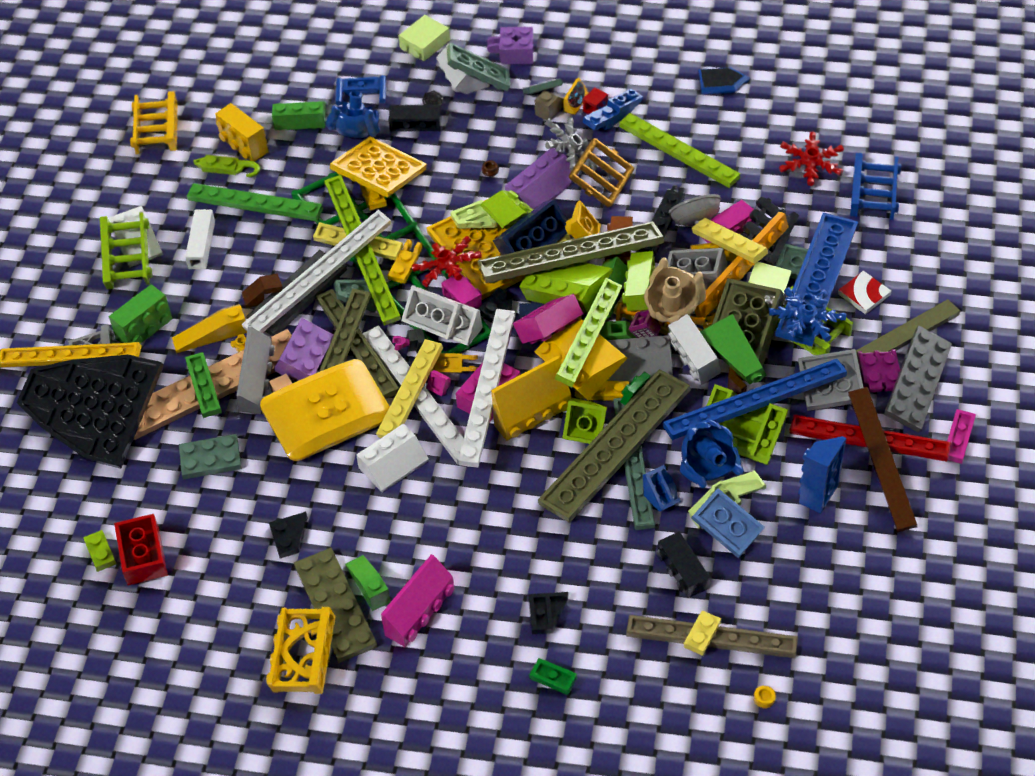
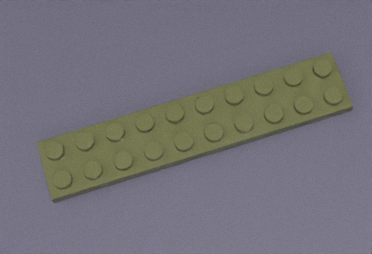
[477,221,664,283]
[538,369,691,523]

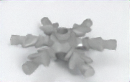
[545,118,599,171]

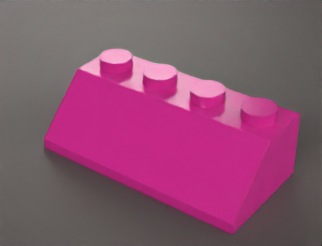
[381,554,455,647]

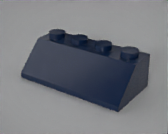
[493,199,568,255]

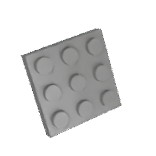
[798,349,863,411]

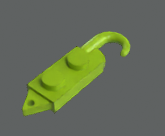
[193,155,260,177]

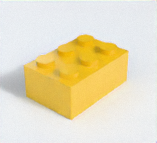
[215,103,269,162]

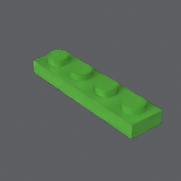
[185,352,222,418]

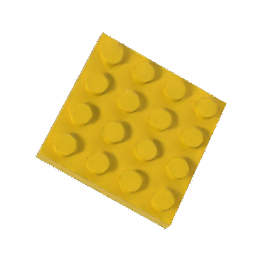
[330,137,427,198]

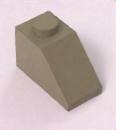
[535,90,564,120]

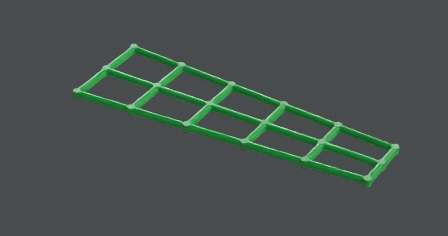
[291,172,491,353]

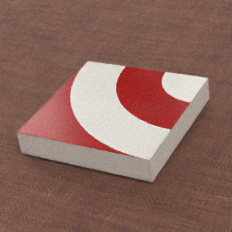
[838,271,891,315]

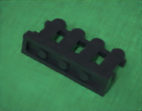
[741,197,799,266]

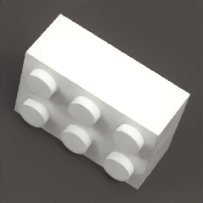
[668,314,721,385]

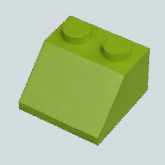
[480,190,531,229]

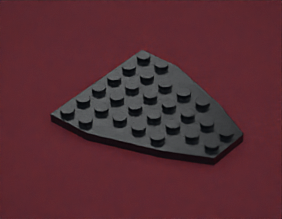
[16,354,164,469]

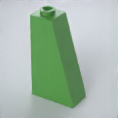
[700,314,767,385]

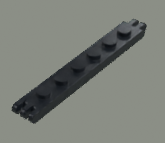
[625,185,685,278]

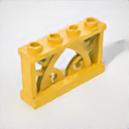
[266,607,336,694]

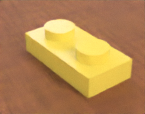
[684,611,721,656]

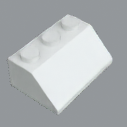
[437,43,490,94]
[356,423,429,493]

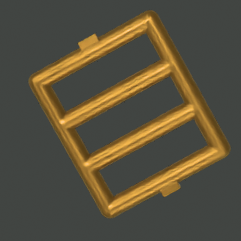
[569,138,634,207]

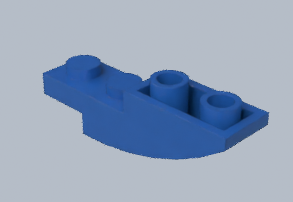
[583,89,643,131]

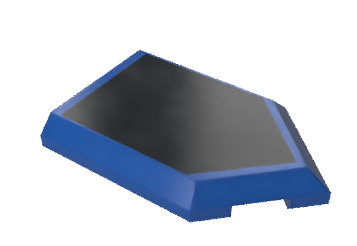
[698,67,750,95]

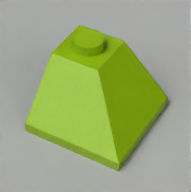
[562,398,607,444]

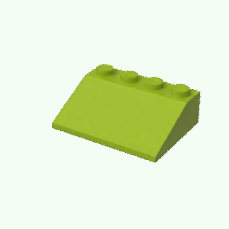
[519,262,613,314]

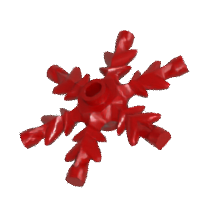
[779,132,844,186]
[412,236,482,287]

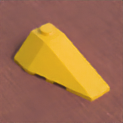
[172,304,247,353]

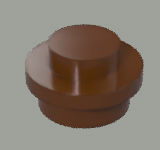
[482,160,499,176]

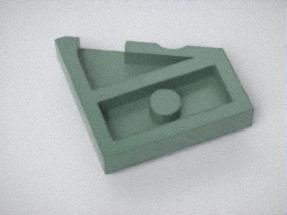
[334,280,377,312]

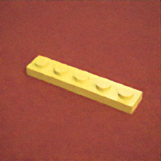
[692,218,768,264]
[313,222,403,260]

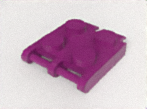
[857,349,900,392]

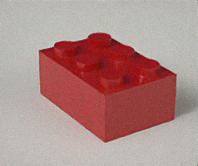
[114,513,168,585]

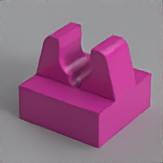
[426,370,451,396]

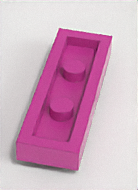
[947,409,976,464]

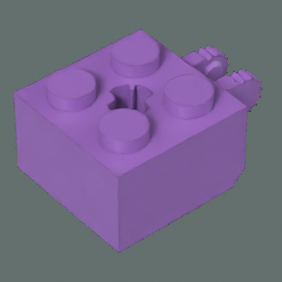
[487,26,534,64]

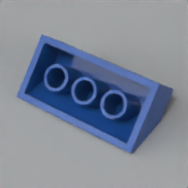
[798,436,846,514]

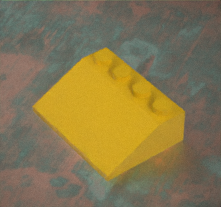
[534,319,627,401]
[491,355,571,441]

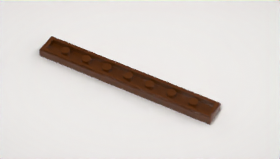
[848,387,917,533]

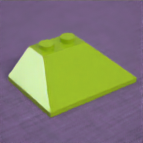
[706,384,789,465]

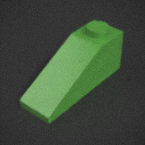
[345,555,391,611]

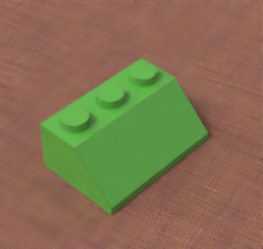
[272,101,326,130]

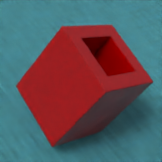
[582,87,608,114]

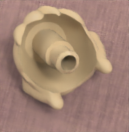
[644,257,706,323]

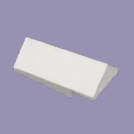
[401,286,483,345]

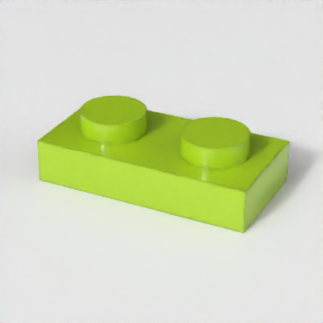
[83,530,116,572]

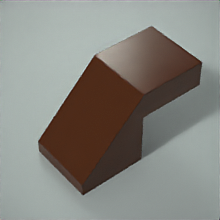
[242,274,283,308]
[728,367,747,394]

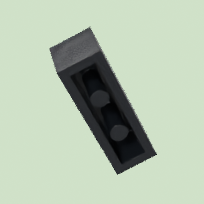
[388,104,442,132]
[656,531,711,598]

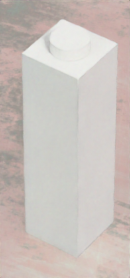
[185,209,215,269]

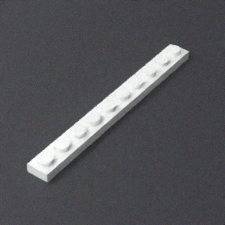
[242,210,391,333]
[458,309,515,468]
[362,326,464,464]

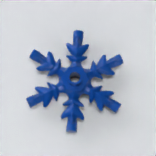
[769,287,846,342]

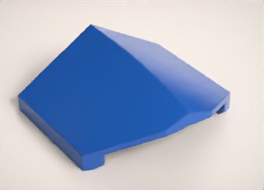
[643,465,681,512]

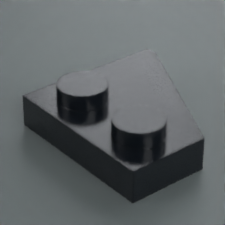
[269,511,308,559]

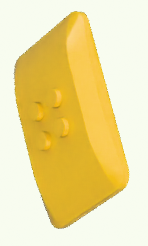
[260,359,390,461]

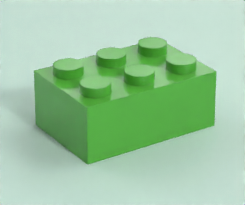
[108,284,172,344]

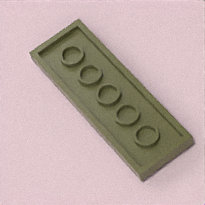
[293,548,377,663]

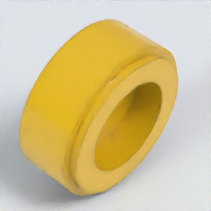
[754,686,776,708]

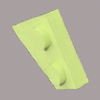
[450,200,498,229]

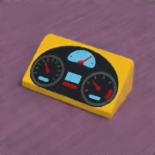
[563,78,588,115]

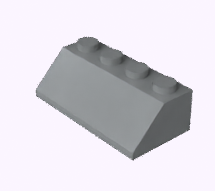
[237,327,275,414]
[607,335,673,383]

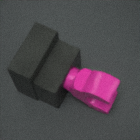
[393,329,425,353]

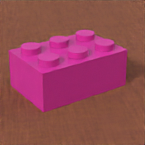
[512,294,583,344]
[456,362,520,423]

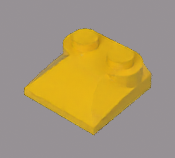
[565,200,601,239]

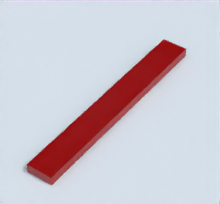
[789,415,951,462]

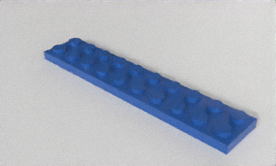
[775,212,858,346]

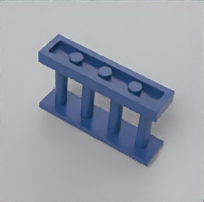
[850,153,901,220]

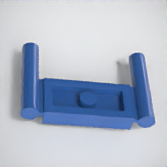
[335,75,386,106]

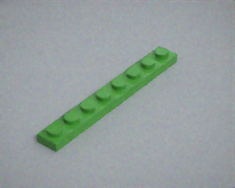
[187,183,323,221]

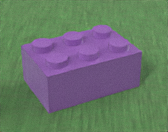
[273,317,334,382]

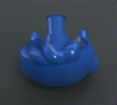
[326,91,380,139]
[680,420,744,488]

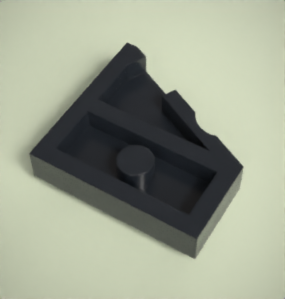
[478,287,513,324]
[528,592,569,634]

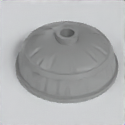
[668,194,721,226]

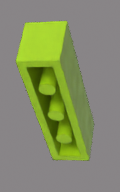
[622,251,656,311]

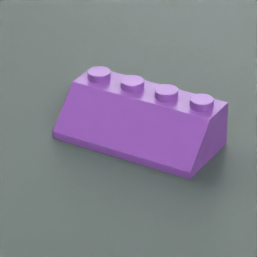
[505,148,579,210]

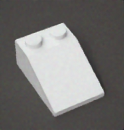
[108,206,163,267]

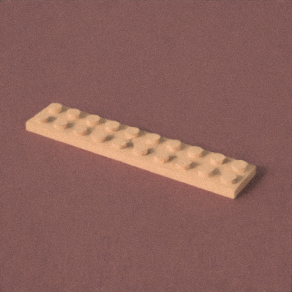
[134,329,292,440]

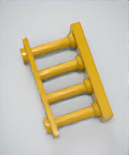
[130,91,178,154]

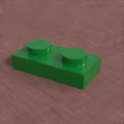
[620,371,651,405]
[529,658,577,695]

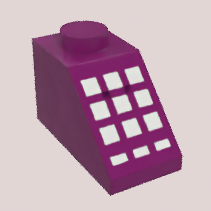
[629,309,661,338]

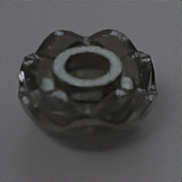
[422,90,443,105]

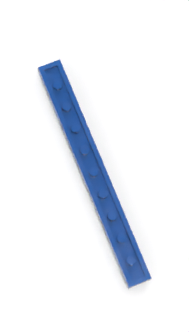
[663,359,847,440]

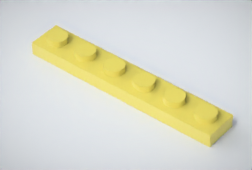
[376,339,443,438]

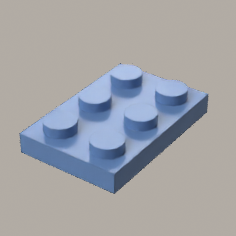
[691,488,765,558]

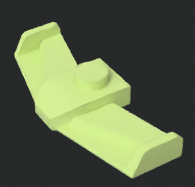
[688,471,766,529]

